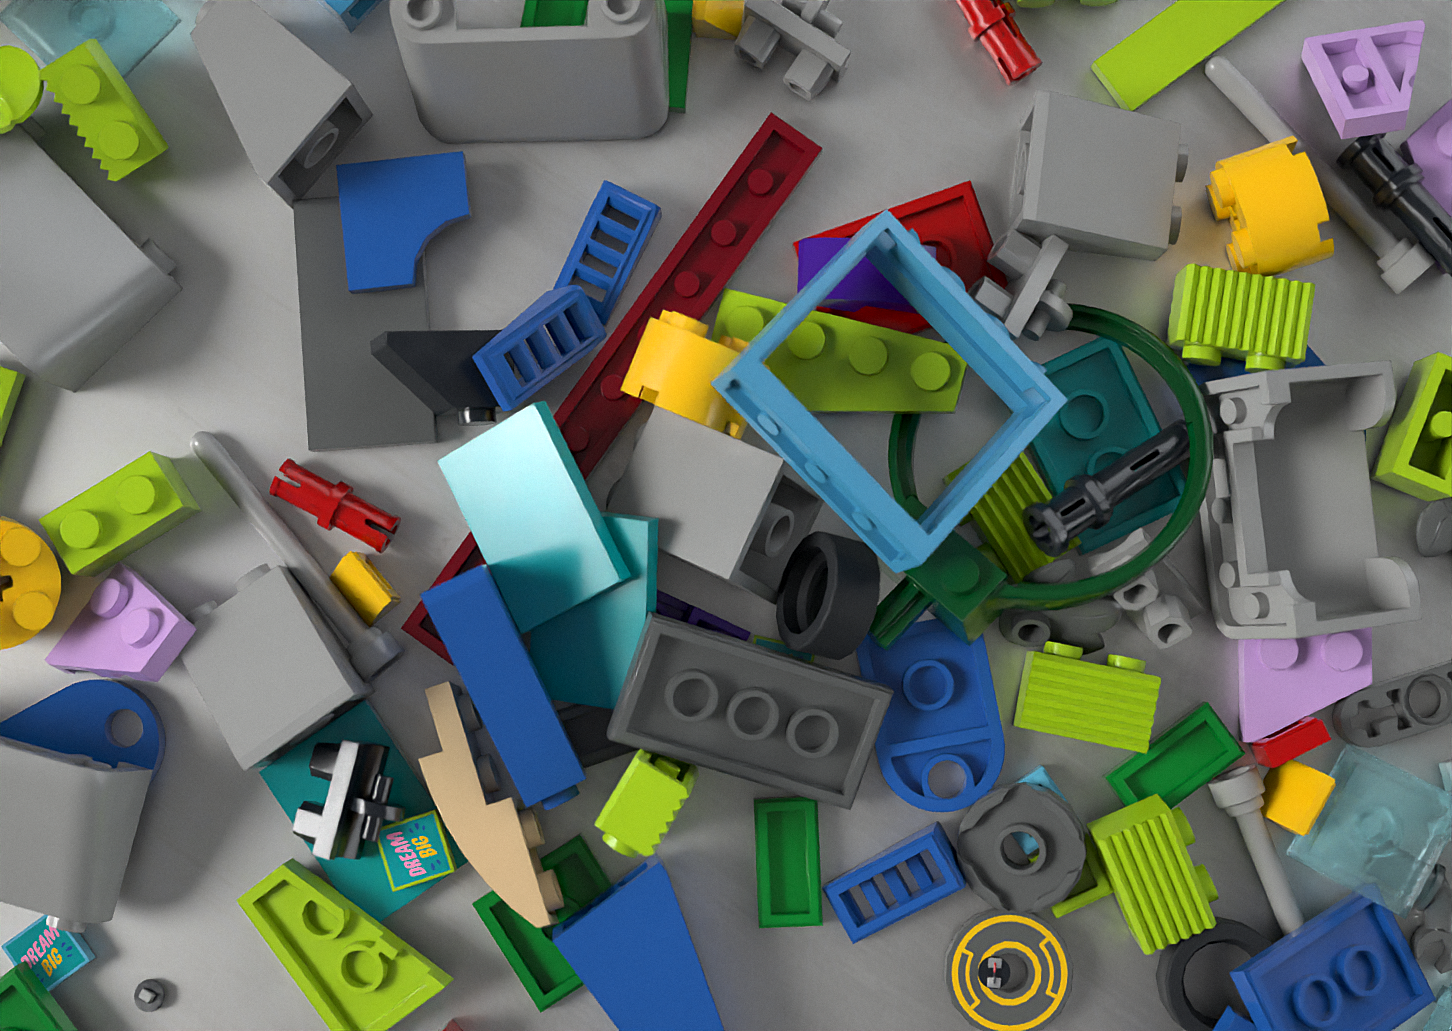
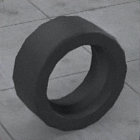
[776,531,881,661]
[1156,917,1272,1031]

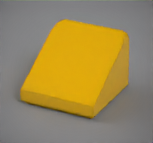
[692,0,744,40]
[329,551,401,627]
[1260,759,1336,836]

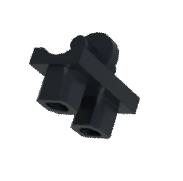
[292,739,406,860]

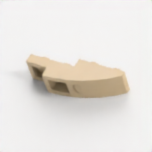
[418,681,564,928]

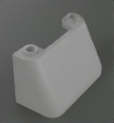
[390,0,669,144]
[0,115,183,393]
[1199,360,1422,639]
[0,736,153,933]

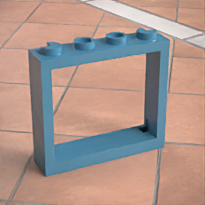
[710,209,1068,574]

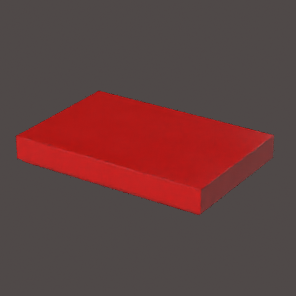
[792,180,1008,335]

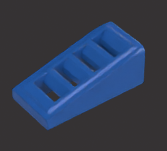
[553,180,662,327]
[472,285,607,412]
[822,821,967,944]

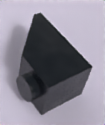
[370,330,515,426]

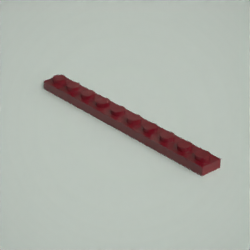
[401,112,823,666]

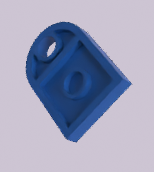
[855,618,1005,812]
[0,679,166,784]

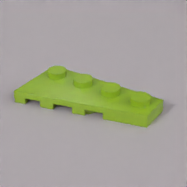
[711,288,968,414]

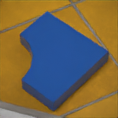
[336,151,472,294]

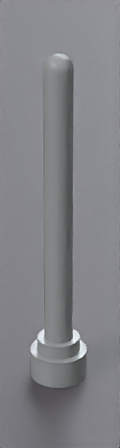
[1204,55,1436,295]
[191,431,405,683]
[1207,764,1306,936]

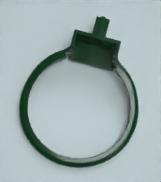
[867,303,1214,651]

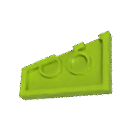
[236,858,454,1031]

